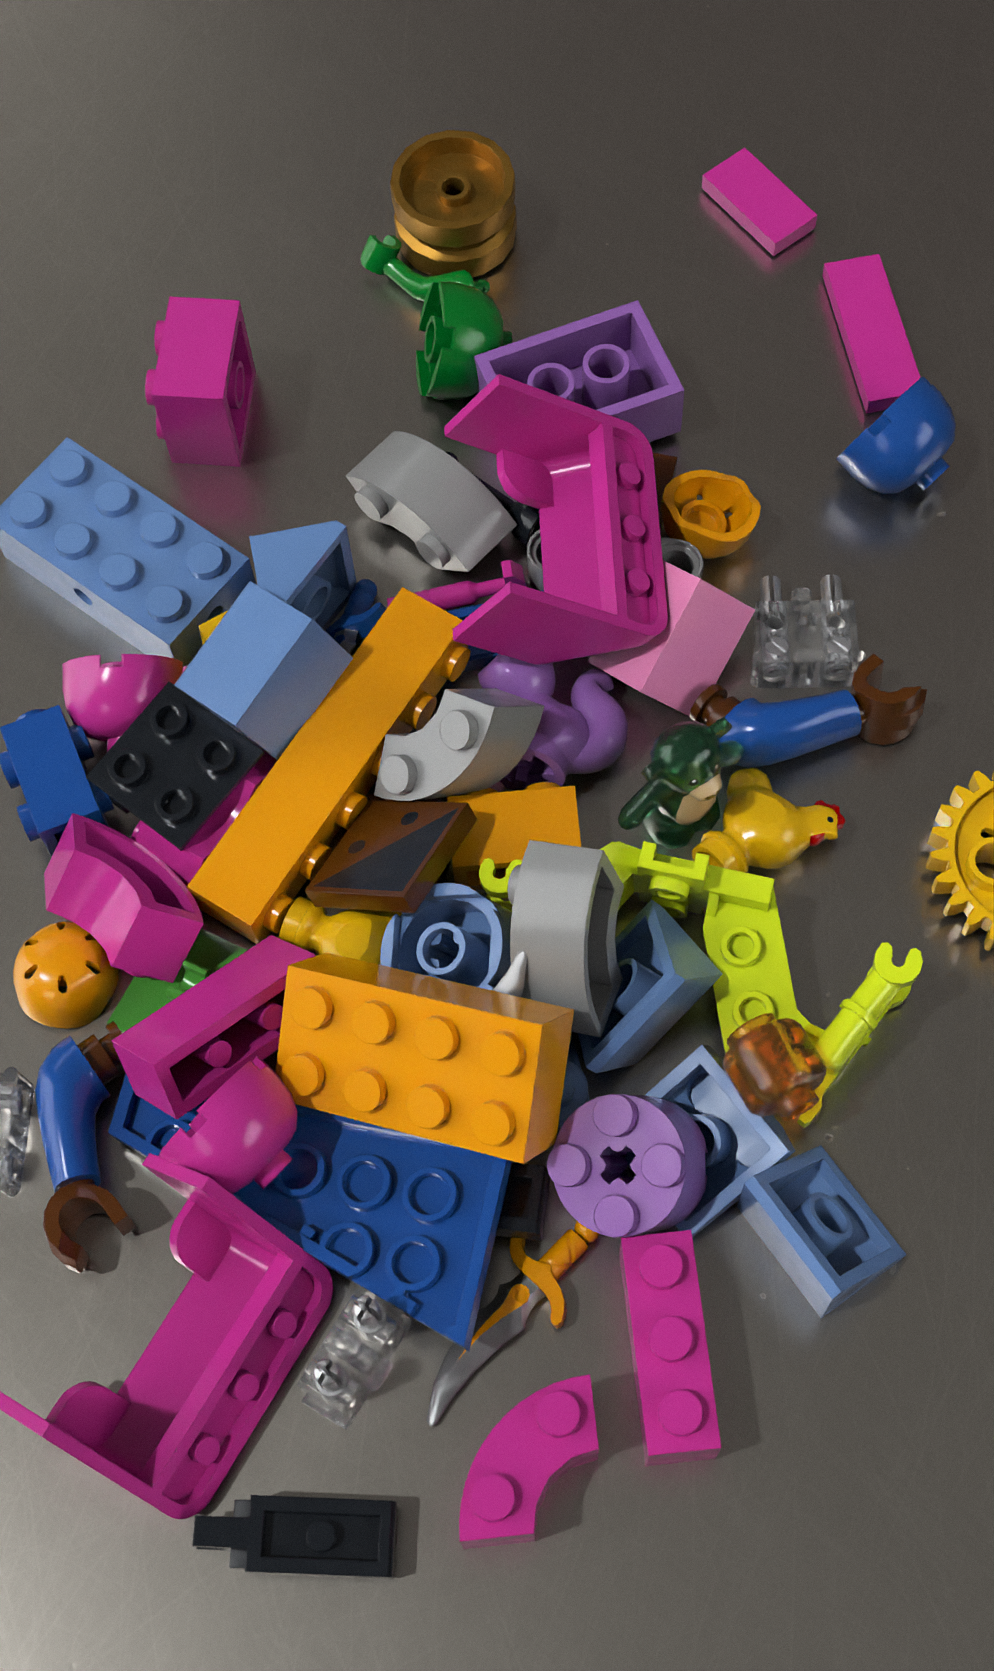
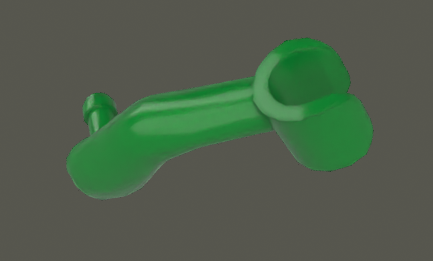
[360,235,490,301]

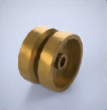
[390,130,517,277]

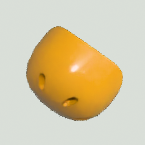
[661,470,761,559]
[13,921,118,1029]

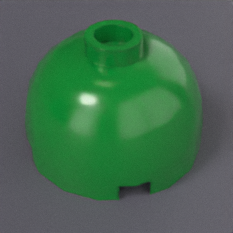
[416,281,513,400]

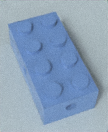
[0,437,256,667]

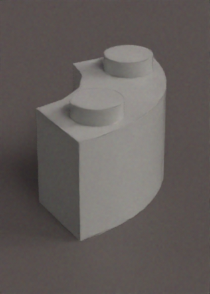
[346,431,517,572]
[374,688,544,801]
[507,840,624,1037]

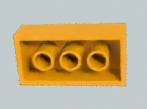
[276,953,574,1164]

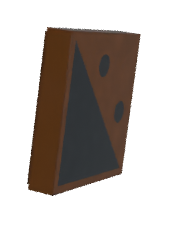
[305,800,477,913]

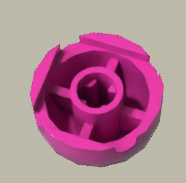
[62,654,187,752]
[158,1056,298,1194]

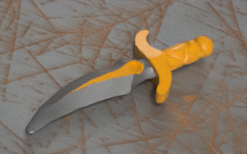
[426,1221,600,1426]

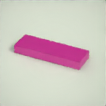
[822,254,921,413]

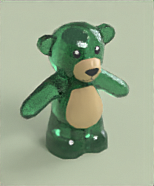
[618,717,744,850]

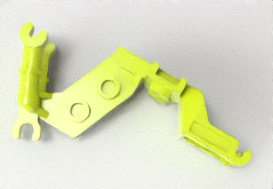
[479,841,923,1128]

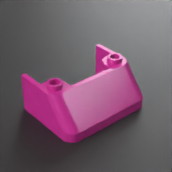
[444,374,668,665]
[0,1153,333,1519]

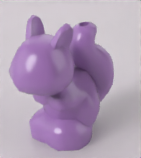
[478,654,628,791]

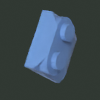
[625,1044,796,1238]

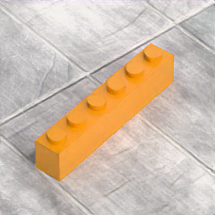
[187,587,471,944]

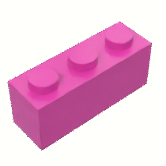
[112,935,316,1120]
[619,1230,722,1467]

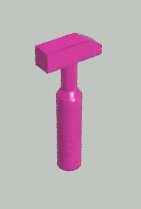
[387,560,529,610]

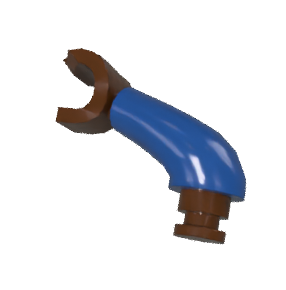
[689,653,927,768]
[35,1021,136,1274]

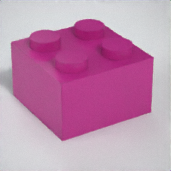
[145,296,256,467]

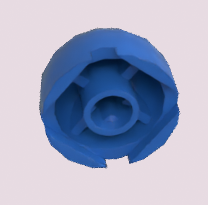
[836,376,956,494]

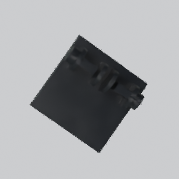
[86,682,265,851]

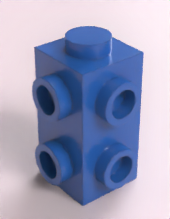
[0,705,115,856]

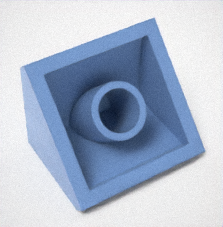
[249,520,357,630]
[174,581,353,760]
[578,899,723,1073]
[737,1145,907,1318]

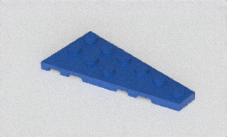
[108,1074,512,1352]

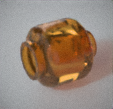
[723,1013,827,1121]

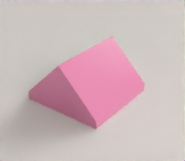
[588,560,755,716]

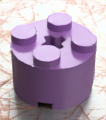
[547,1094,708,1238]

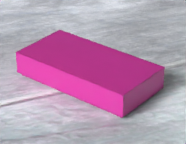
[702,147,818,256]

